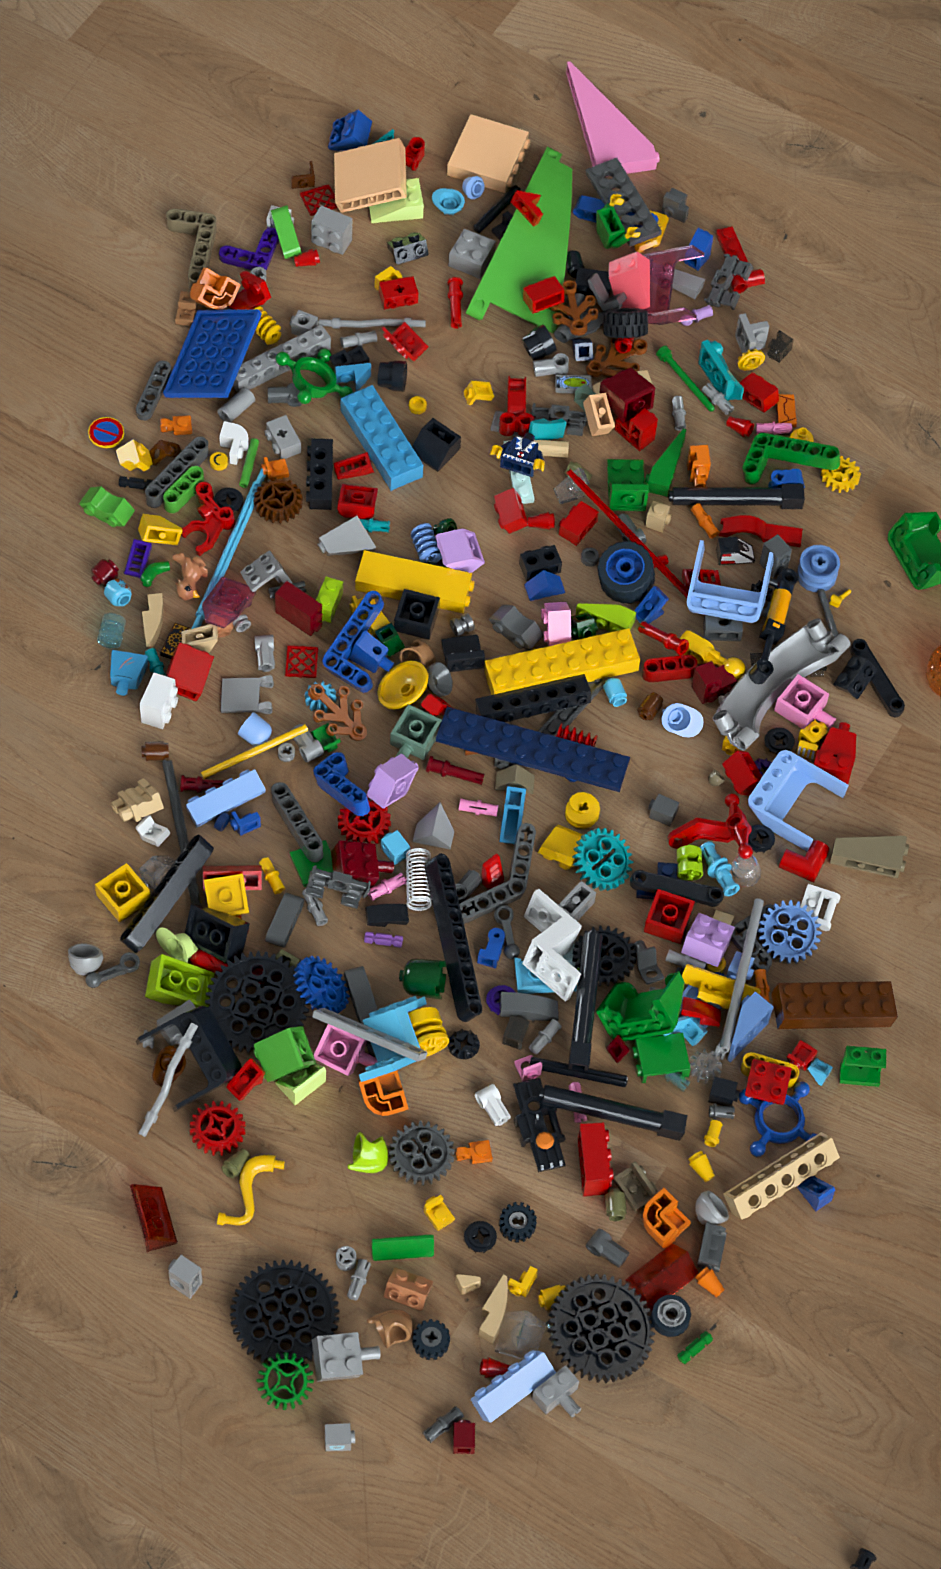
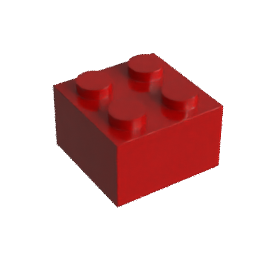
[644,889,695,944]

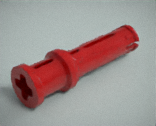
[447,277,463,329]
[638,621,689,655]

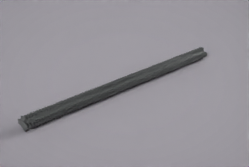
[162,760,203,906]

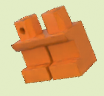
[686,445,711,487]

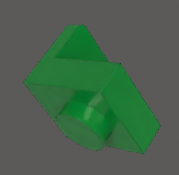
[311,723,341,753]

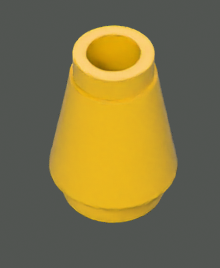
[688,1151,715,1182]

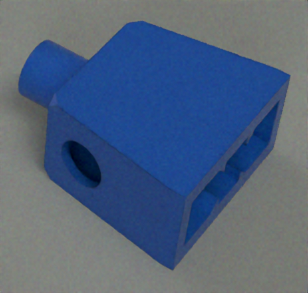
[349,631,394,673]

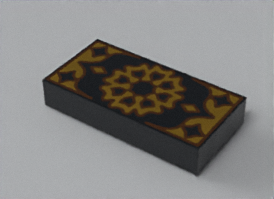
[160,623,192,659]

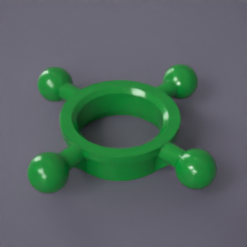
[276,348,353,404]

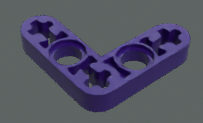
[219,228,279,270]

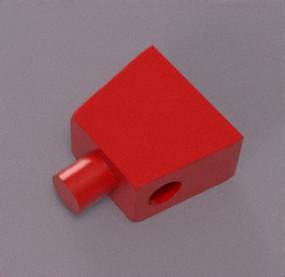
[820,722,857,768]

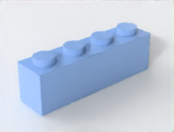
[186,769,266,828]
[470,1350,556,1423]

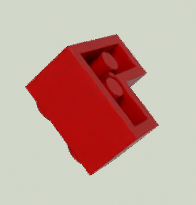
[614,408,658,452]

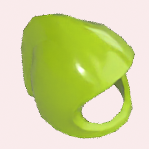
[347,1132,388,1173]

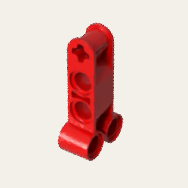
[499,376,534,437]

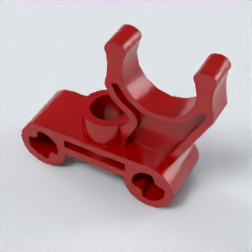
[181,482,235,556]

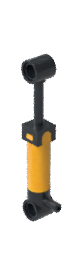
[749,568,798,684]

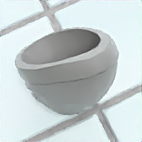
[68,943,104,975]
[695,1190,729,1225]

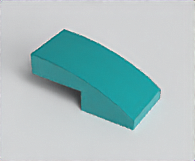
[528,418,567,440]

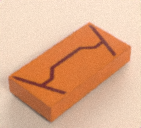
[776,394,797,428]

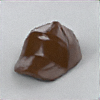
[152,1046,186,1087]

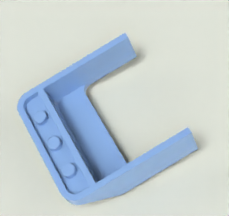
[687,540,774,623]

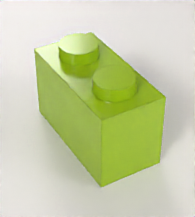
[316,577,343,623]

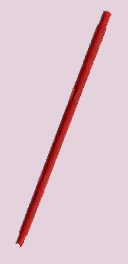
[566,469,689,598]

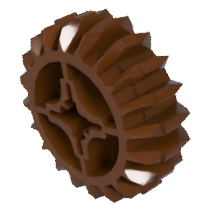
[253,477,303,525]

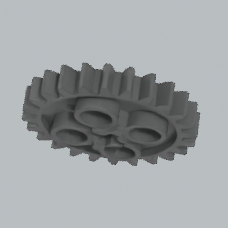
[389,1121,455,1186]

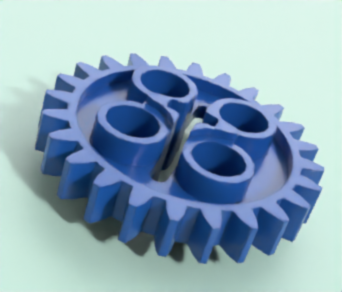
[293,955,350,1013]

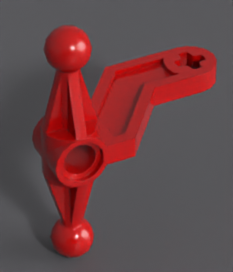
[667,793,753,859]

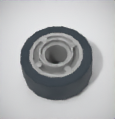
[651,1295,691,1337]

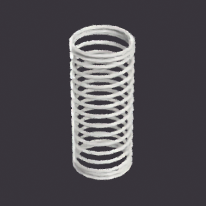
[406,848,432,911]

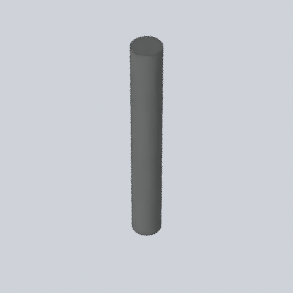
[817,589,838,637]

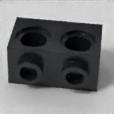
[519,545,562,582]

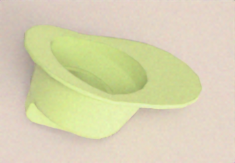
[156,927,198,963]

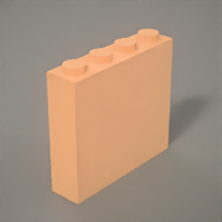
[447,115,531,193]
[334,138,407,213]

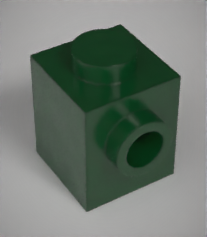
[375,623,405,657]

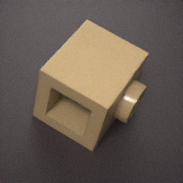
[645,501,672,532]

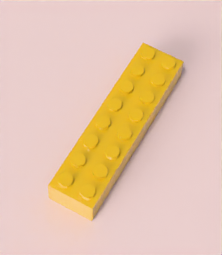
[484,628,640,695]

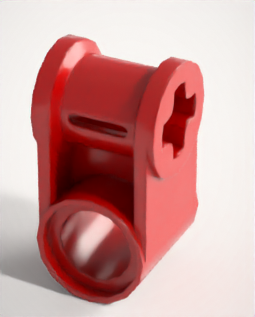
[405,137,425,171]

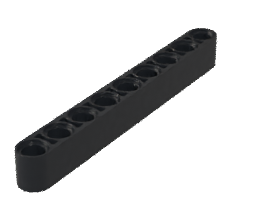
[425,853,482,1022]

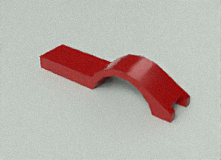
[719,515,803,548]

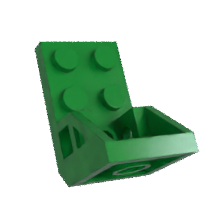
[607,459,649,511]

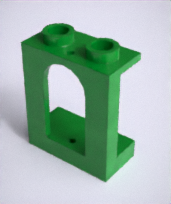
[839,1045,887,1087]

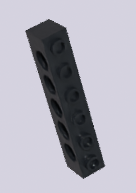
[475,674,591,722]

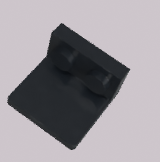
[441,635,485,672]

